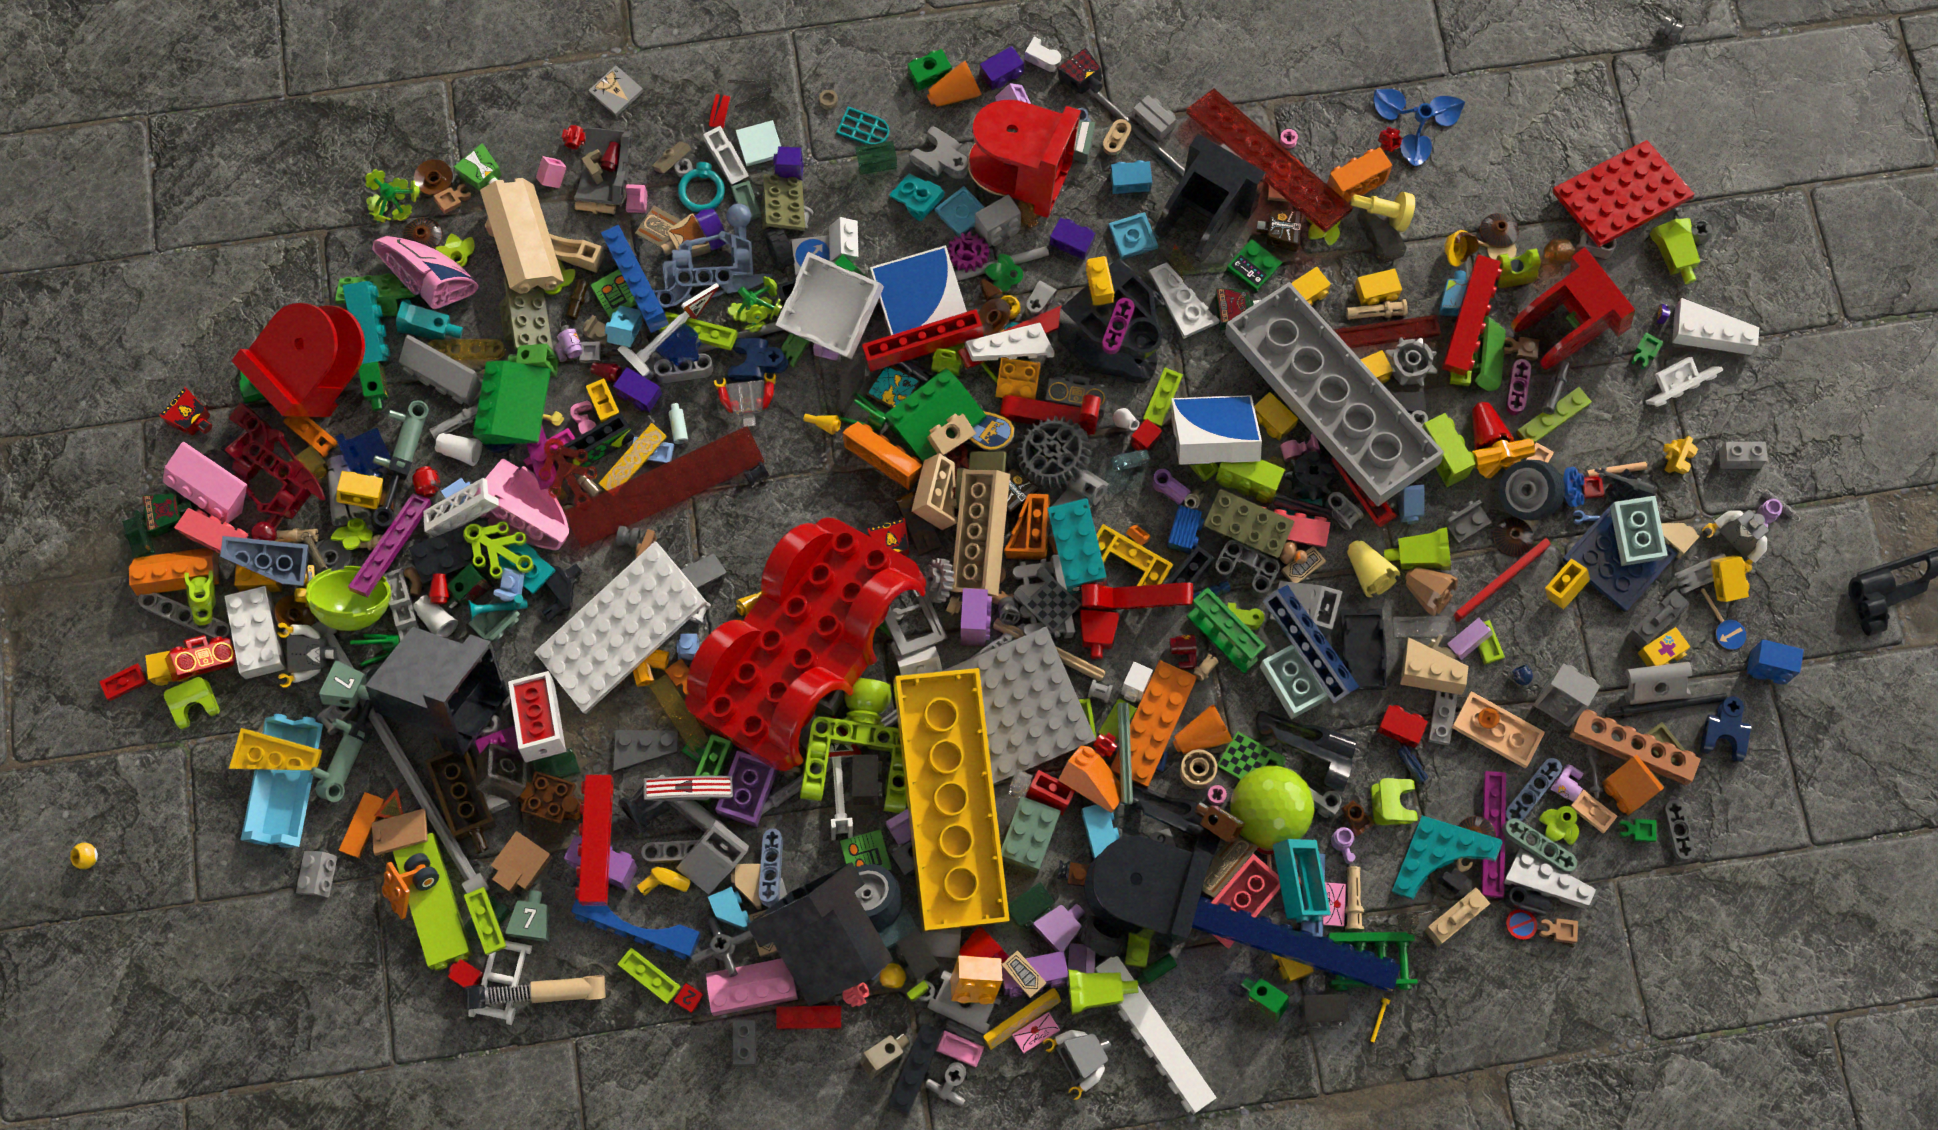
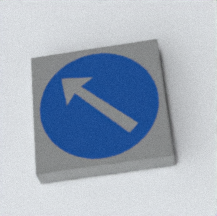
[791,235,830,278]

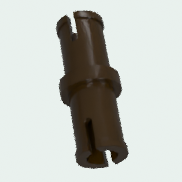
[565,279,589,320]

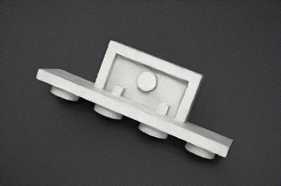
[1646,357,1723,407]

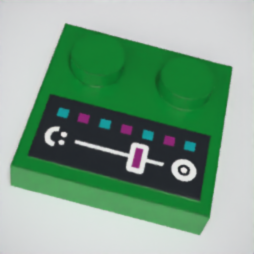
[1226,239,1282,293]

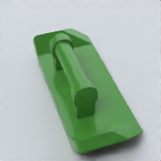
[1472,316,1506,391]

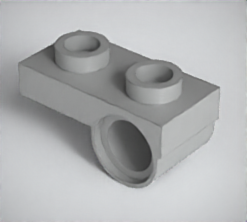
[1309,787,1341,818]

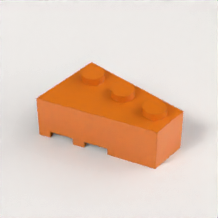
[1004,494,1050,560]

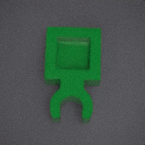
[1632,332,1663,370]
[1619,819,1657,842]

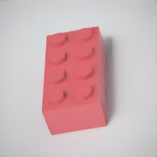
[1197,854,1281,949]

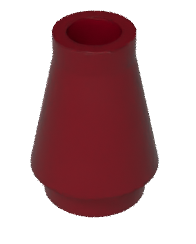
[600,142,621,172]
[591,362,622,383]

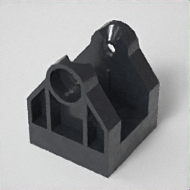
[1057,258,1163,383]

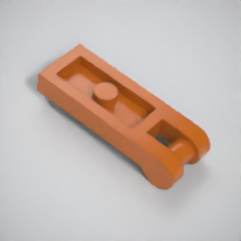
[283,416,339,458]

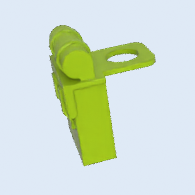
[931,342,966,376]

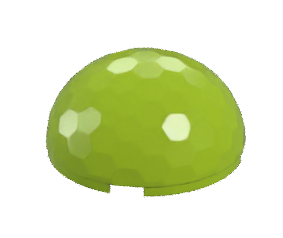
[306,566,391,631]
[1230,766,1314,850]

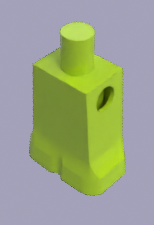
[1649,218,1700,284]
[1384,527,1451,570]
[1068,969,1139,1015]

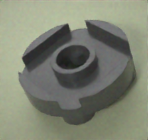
[310,539,353,574]

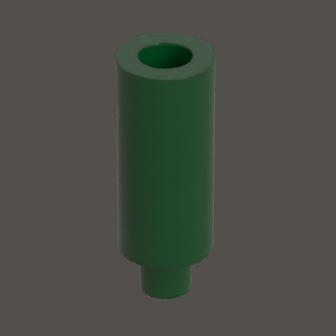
[1135,953,1177,985]

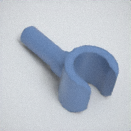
[1573,510,1600,525]

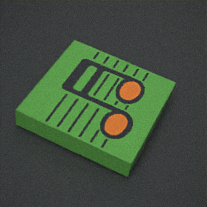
[591,269,637,320]
[840,830,892,871]

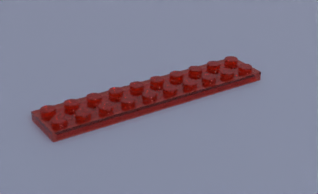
[1186,88,1353,233]
[564,425,765,548]

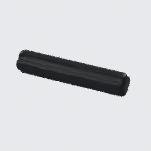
[1273,494,1333,521]

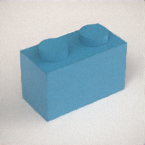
[1110,160,1152,194]

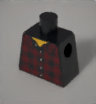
[1057,47,1103,94]

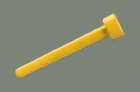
[1370,998,1390,1043]

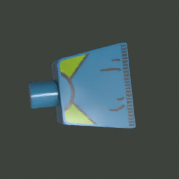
[1439,270,1468,316]

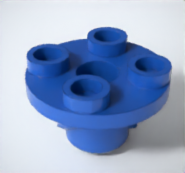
[1562,467,1585,507]

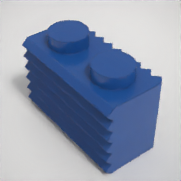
[1167,505,1204,554]

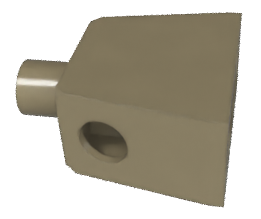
[860,1034,910,1079]

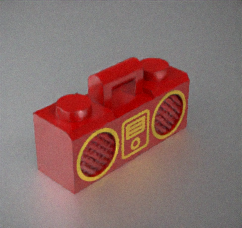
[165,635,237,682]

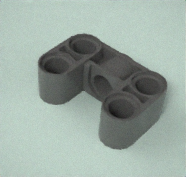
[1214,540,1280,599]

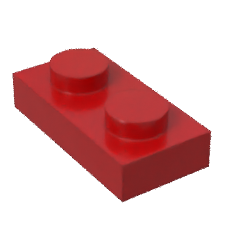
[99,663,148,701]

